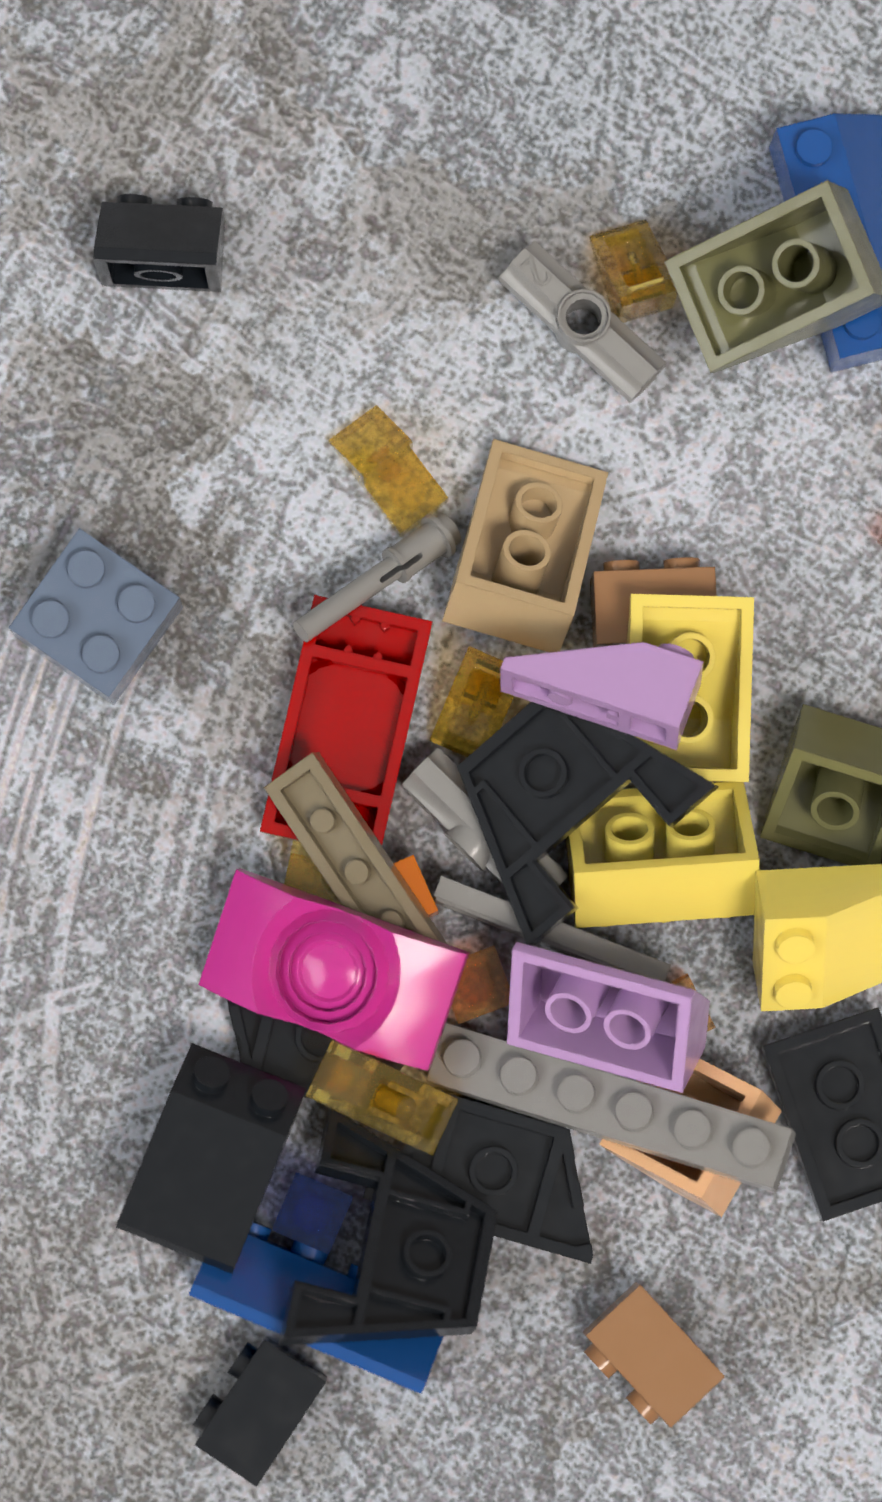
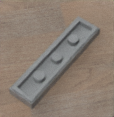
[433,876,671,982]

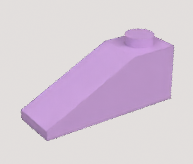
[500,642,703,750]

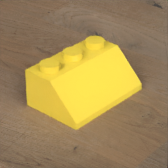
[566,782,760,928]

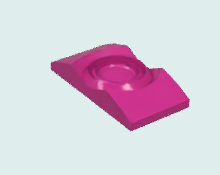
[198,868,469,1070]

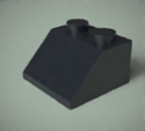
[93,194,225,292]

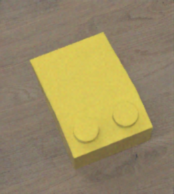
[627,594,754,782]
[752,864,882,1011]

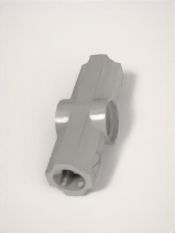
[499,240,667,403]
[402,748,569,886]

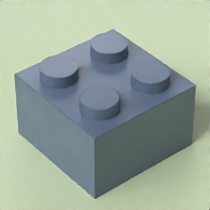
[8,528,183,705]

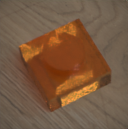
[451,946,510,1025]

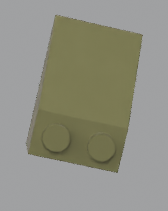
[664,180,882,373]

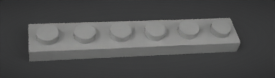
[426,1023,796,1193]

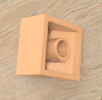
[599,1059,782,1217]

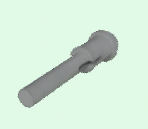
[293,513,461,642]

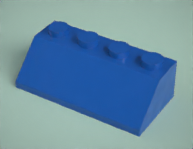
[769,113,882,373]
[188,1221,443,1394]

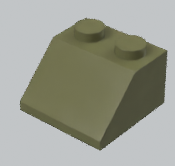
[760,704,882,866]

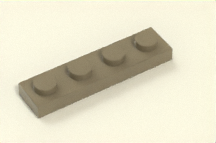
[263,752,447,944]

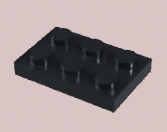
[761,1007,882,1222]

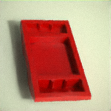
[260,595,433,845]

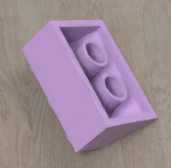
[507,942,710,1093]

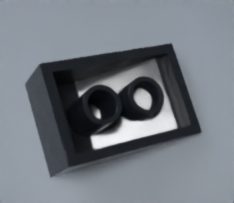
[116,1043,307,1274]

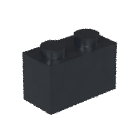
[193,1336,327,1487]

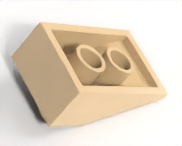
[442,439,608,653]

